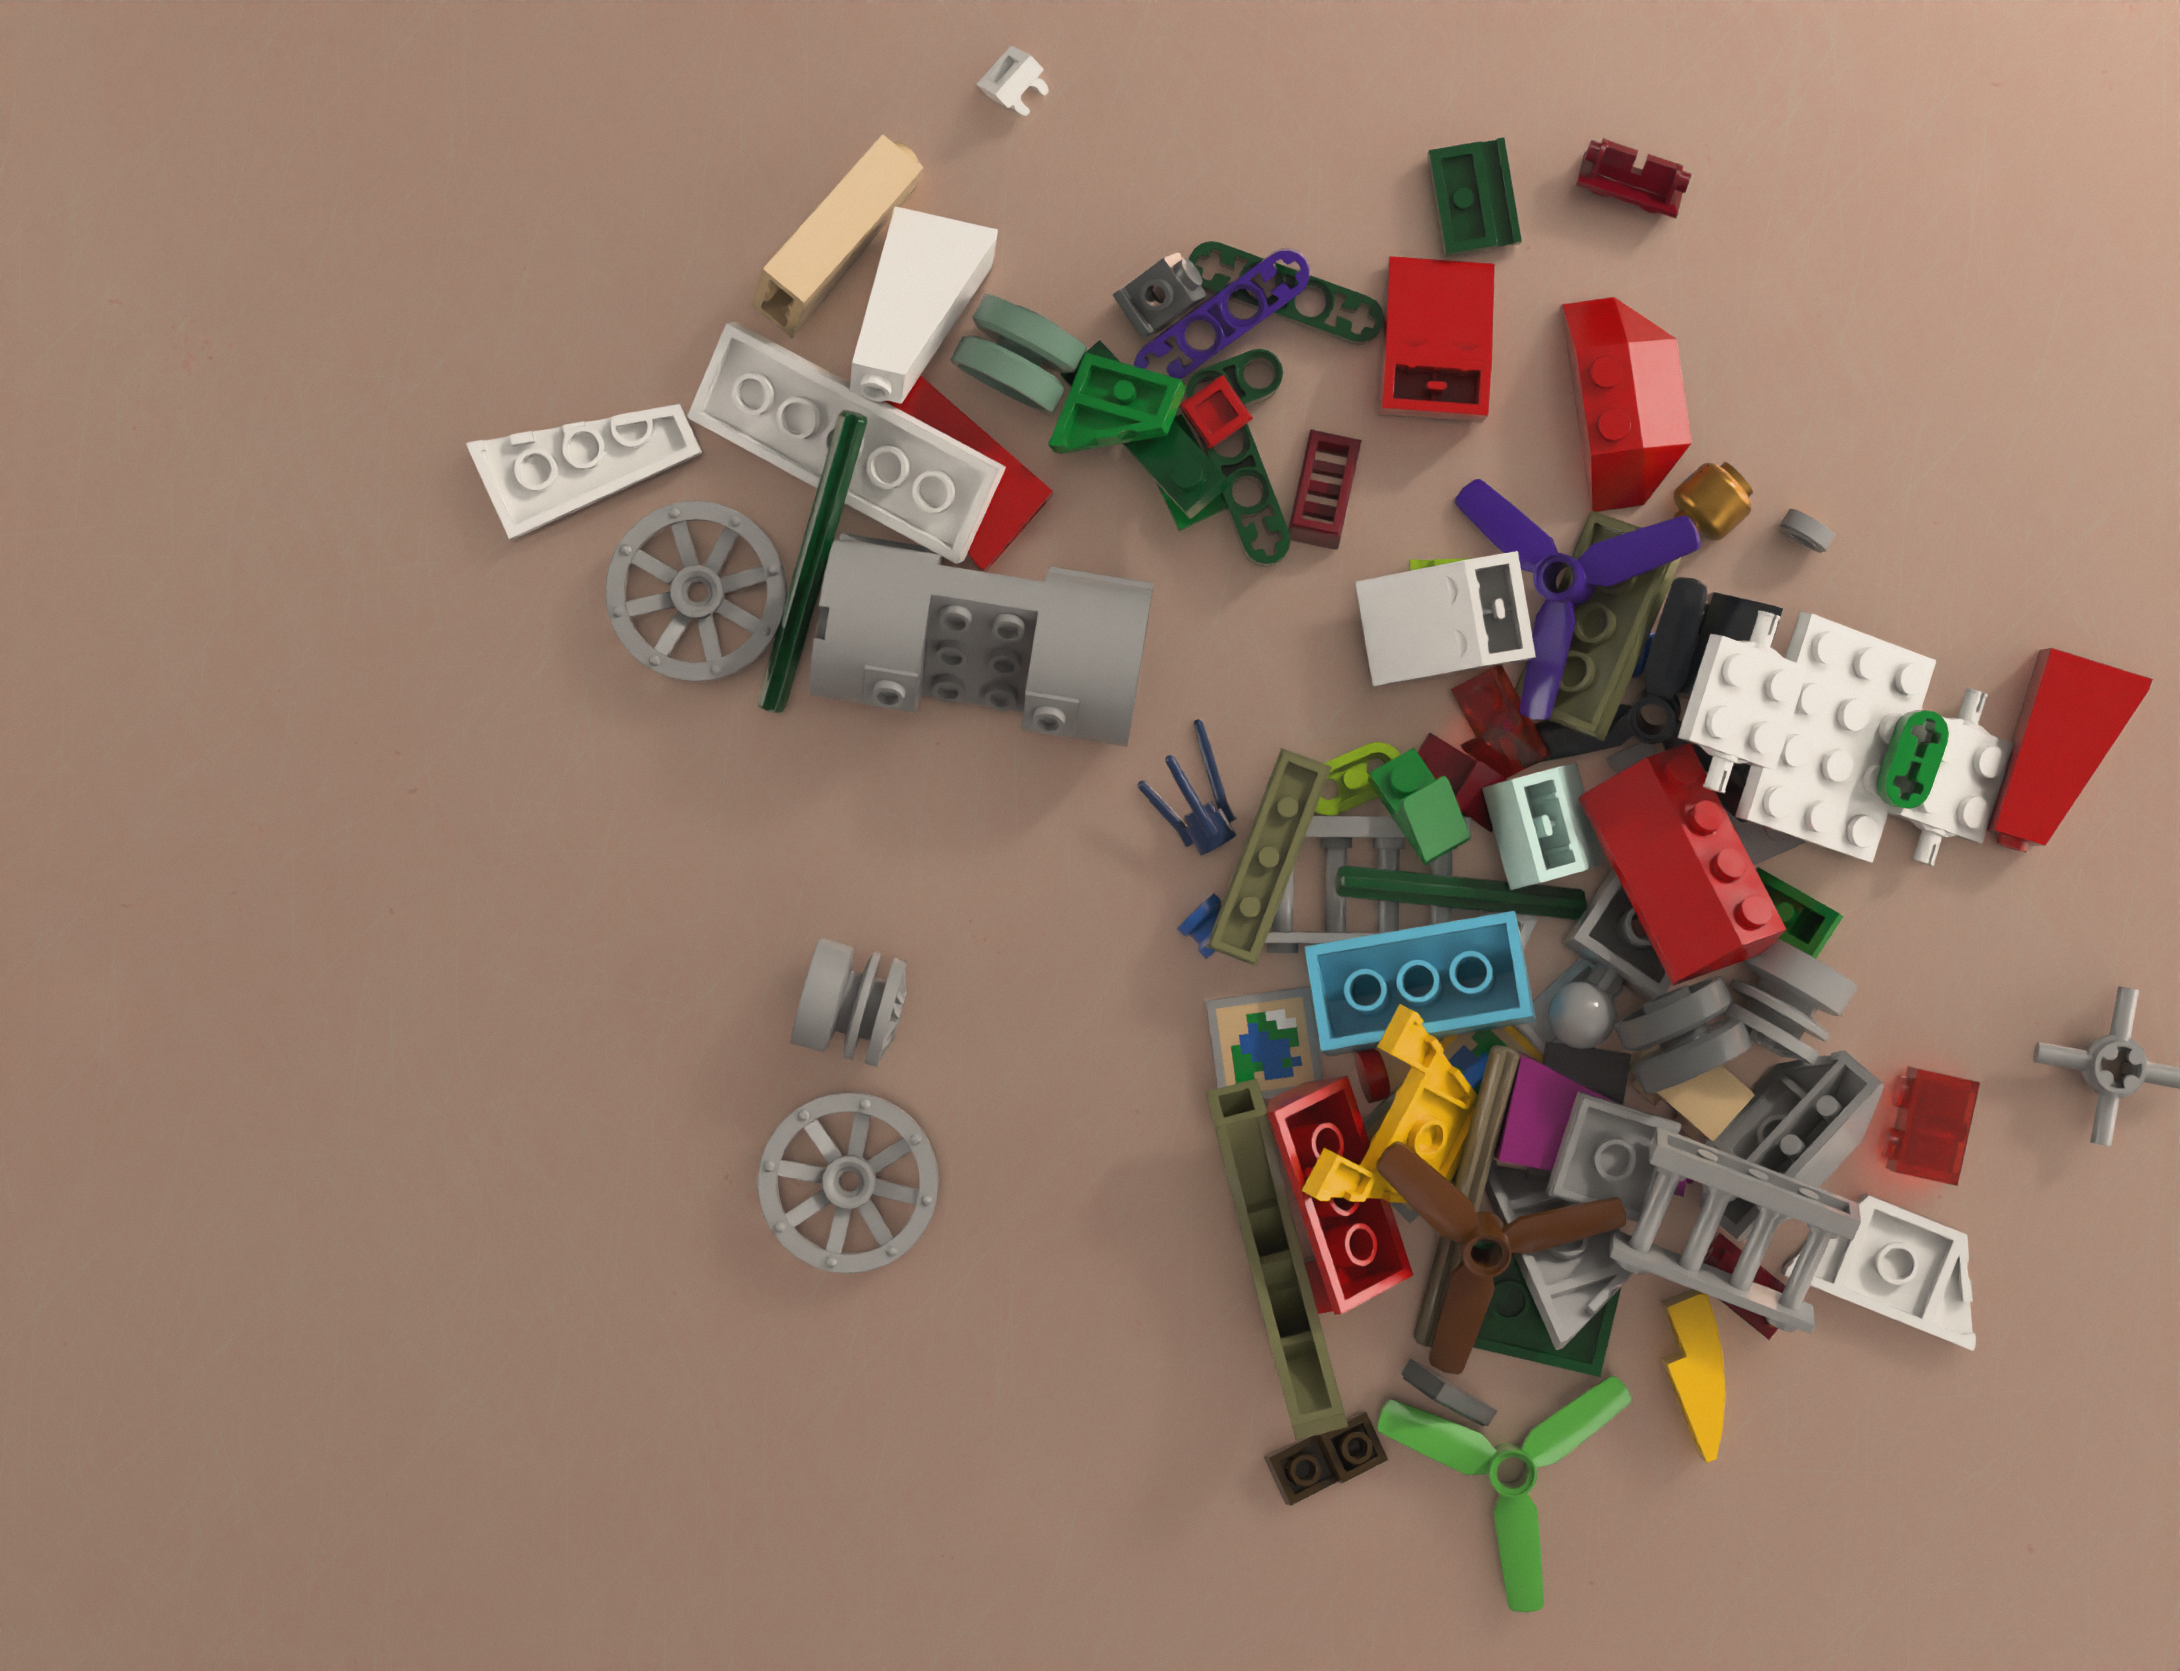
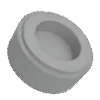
[1780,509,1835,553]

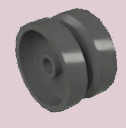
[1613,976,1753,1094]

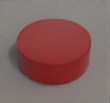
[1355,1048,1391,1103]

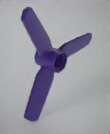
[1455,479,1701,720]

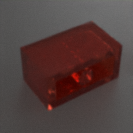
[1881,1066,1980,1186]

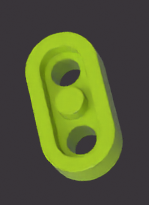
[1315,742,1400,816]

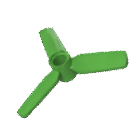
[1377,1376,1632,1613]

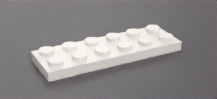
[687,321,1006,564]

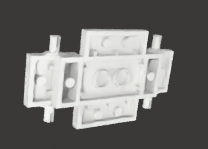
[1678,610,2014,866]

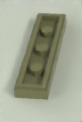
[1206,748,1331,966]

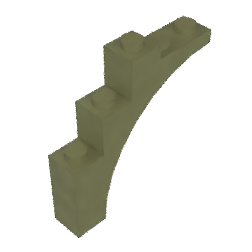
[1206,1079,1348,1440]

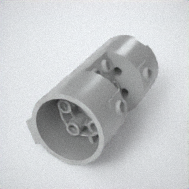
[809,533,1154,747]

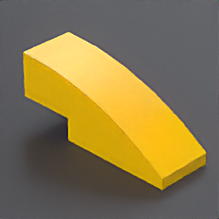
[1660,1289,1726,1463]

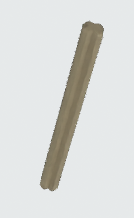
[1414,1045,1520,1348]

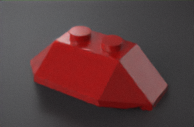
[1561,297,1692,512]

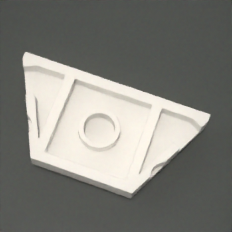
[1781,1194,1976,1351]

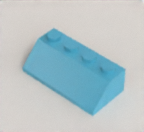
[1304,911,1536,1056]

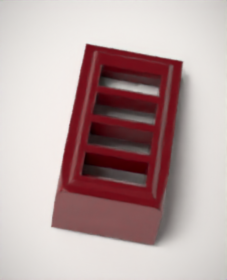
[1288,429,1362,549]

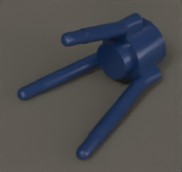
[1138,719,1237,856]

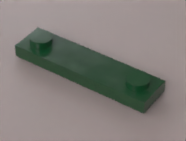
[1060,340,1231,519]

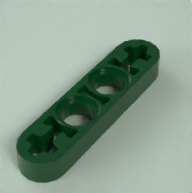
[1189,241,1384,345]

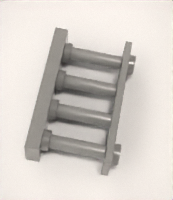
[1265,816,1471,953]
[1609,1127,1861,1334]

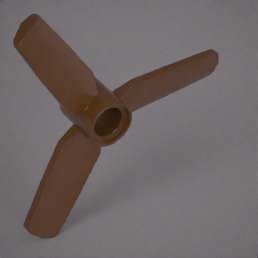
[1376,1141,1626,1375]

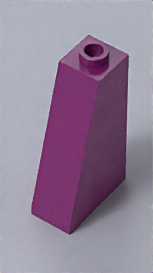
[1494,1051,1694,1197]

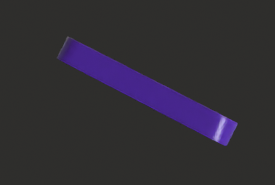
[1134,248,1310,379]

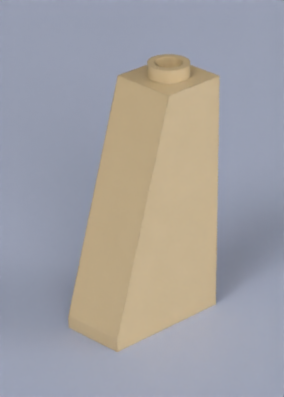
[752,134,924,338]

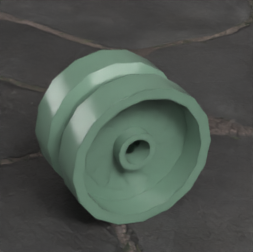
[950,294,1087,415]

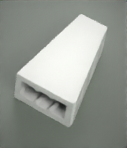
[849,206,998,404]

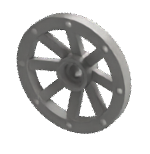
[605,501,787,682]
[758,1092,939,1273]

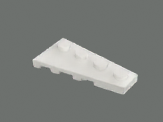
[466,404,703,540]

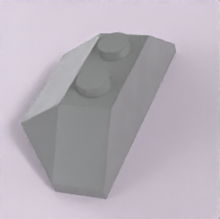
[1700,1050,1885,1242]

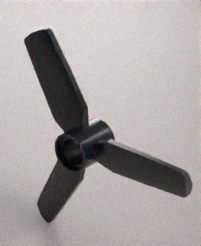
[1516,577,1747,823]

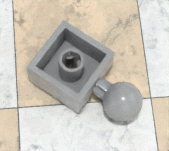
[1548,868,1672,1049]

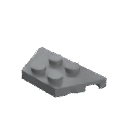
[1485,1160,1634,1350]

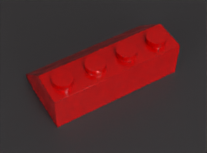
[1579,743,1787,986]
[1267,1076,1414,1315]

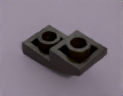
[1264,1412,1388,1506]

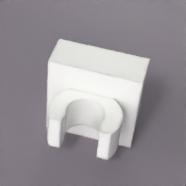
[976,46,1049,116]

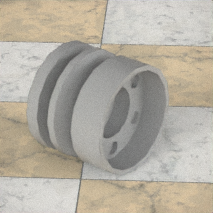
[790,937,907,1067]
[1722,939,1858,1065]

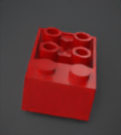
[1378,256,1495,422]

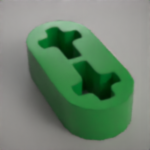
[1876,710,1949,809]

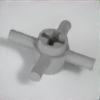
[2034,986,2180,1146]

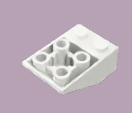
[1355,551,1536,687]

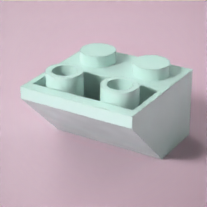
[1482,762,1604,890]

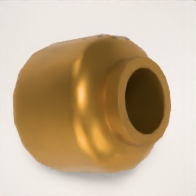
[1673,462,1753,541]

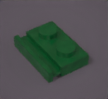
[1427,137,1522,257]

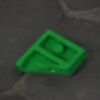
[1048,352,1186,454]

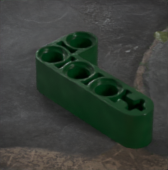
[1185,349,1291,567]

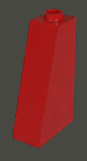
[884,375,1054,572]
[1987,648,2153,853]

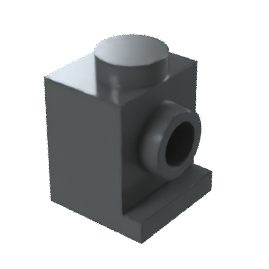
[1113,252,1208,338]

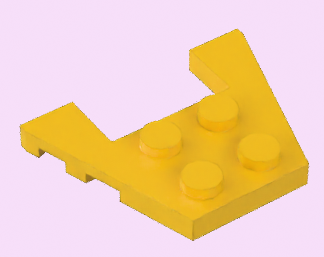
[1302,1004,1478,1203]

